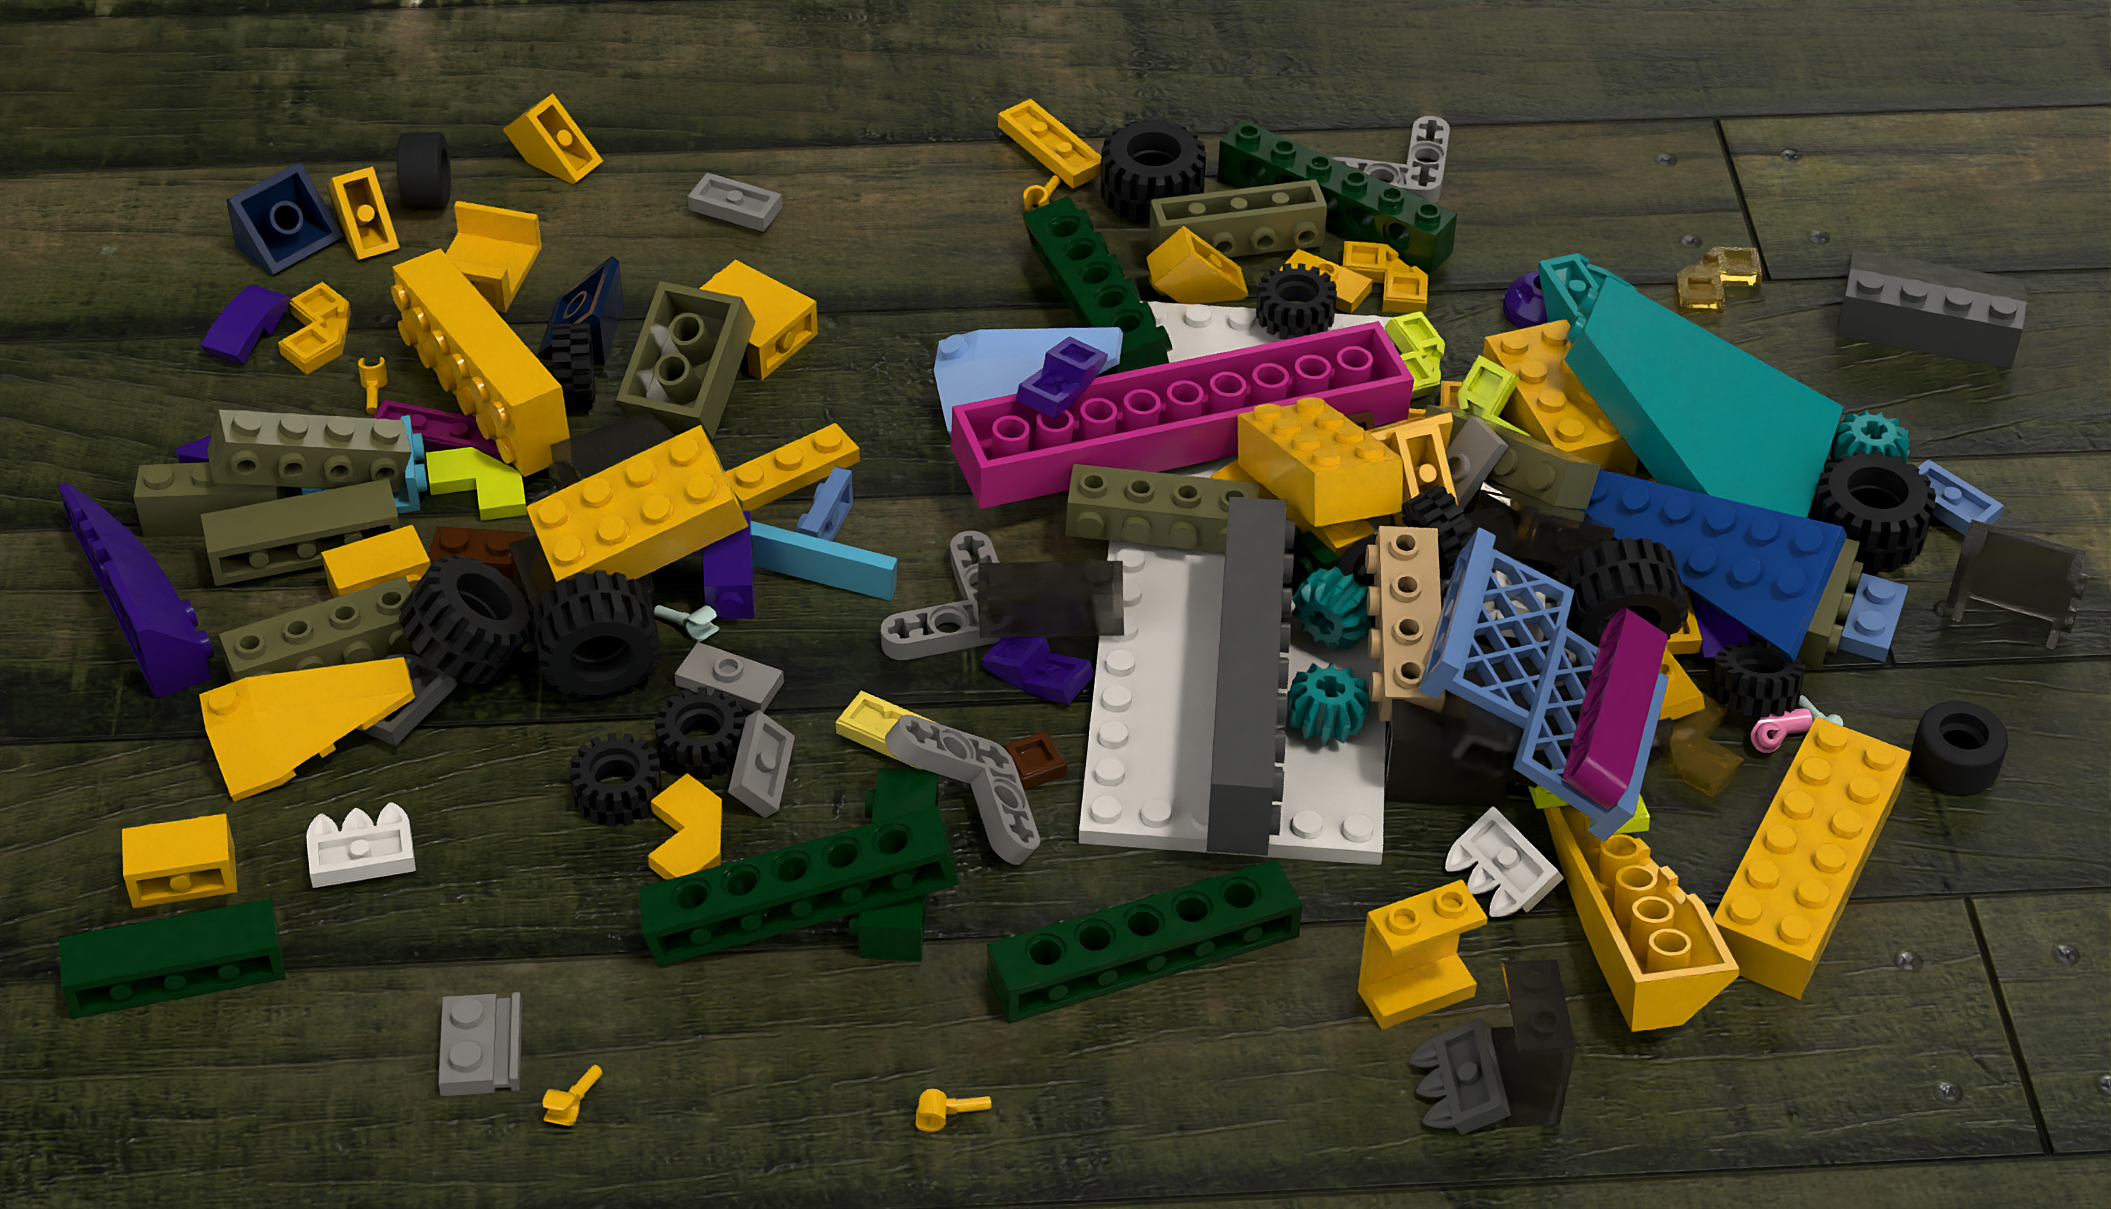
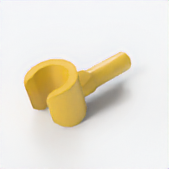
[1023,175,1061,211]
[358,357,388,415]
[543,1065,603,1125]
[915,1089,991,1132]

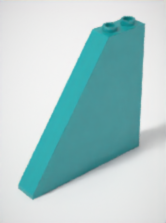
[1564,275,1844,518]

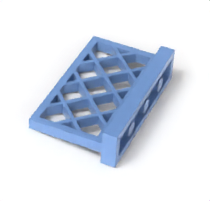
[1419,527,1574,729]
[1513,624,1669,841]

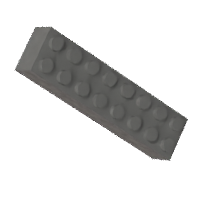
[1206,497,1295,856]

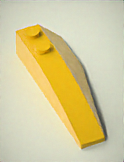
[1543,805,1739,1032]

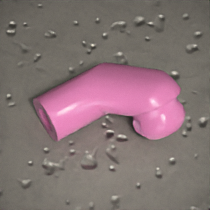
[1750,708,1813,753]

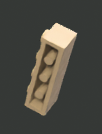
[1365,526,1445,723]

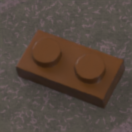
[428,526,531,578]

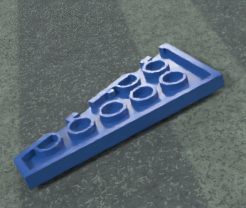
[1569,470,1847,662]

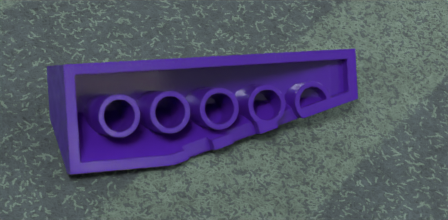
[58,482,214,699]

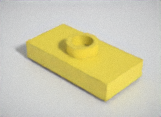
[835,690,936,770]

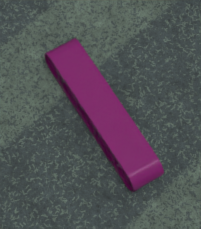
[1562,607,1668,809]

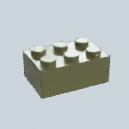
[616,281,756,441]

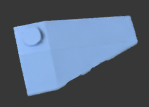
[934,327,1123,437]

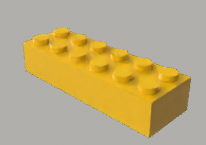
[391,248,573,477]
[1712,716,1911,1000]

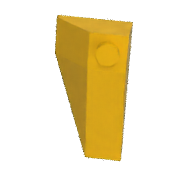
[199,657,415,802]

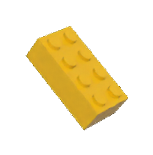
[1483,319,1638,476]
[1238,397,1403,527]
[526,425,749,582]

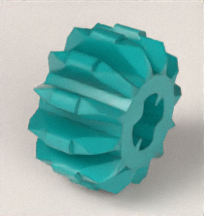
[1831,409,1910,464]
[1292,566,1375,650]
[1286,662,1371,745]

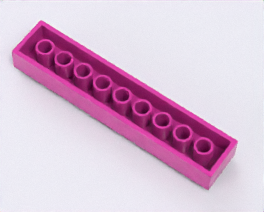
[951,321,1414,509]

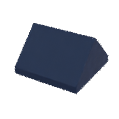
[226,162,344,276]
[537,256,624,365]

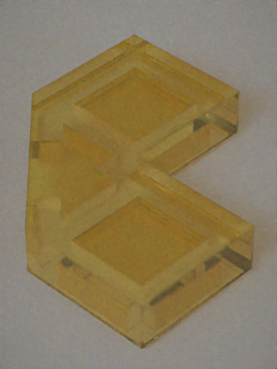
[1675,246,1763,314]
[1658,692,1744,799]

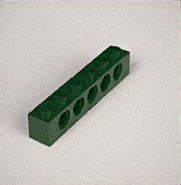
[1217,120,1457,275]
[1022,196,1173,374]
[639,806,959,967]
[987,859,1302,1024]

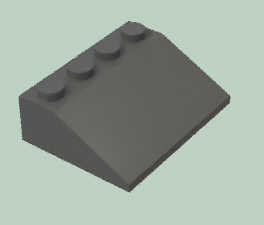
[1836,248,2027,369]

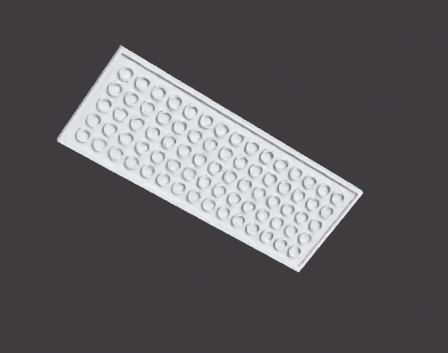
[1079,301,1394,865]

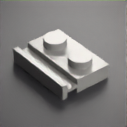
[438,992,522,1096]

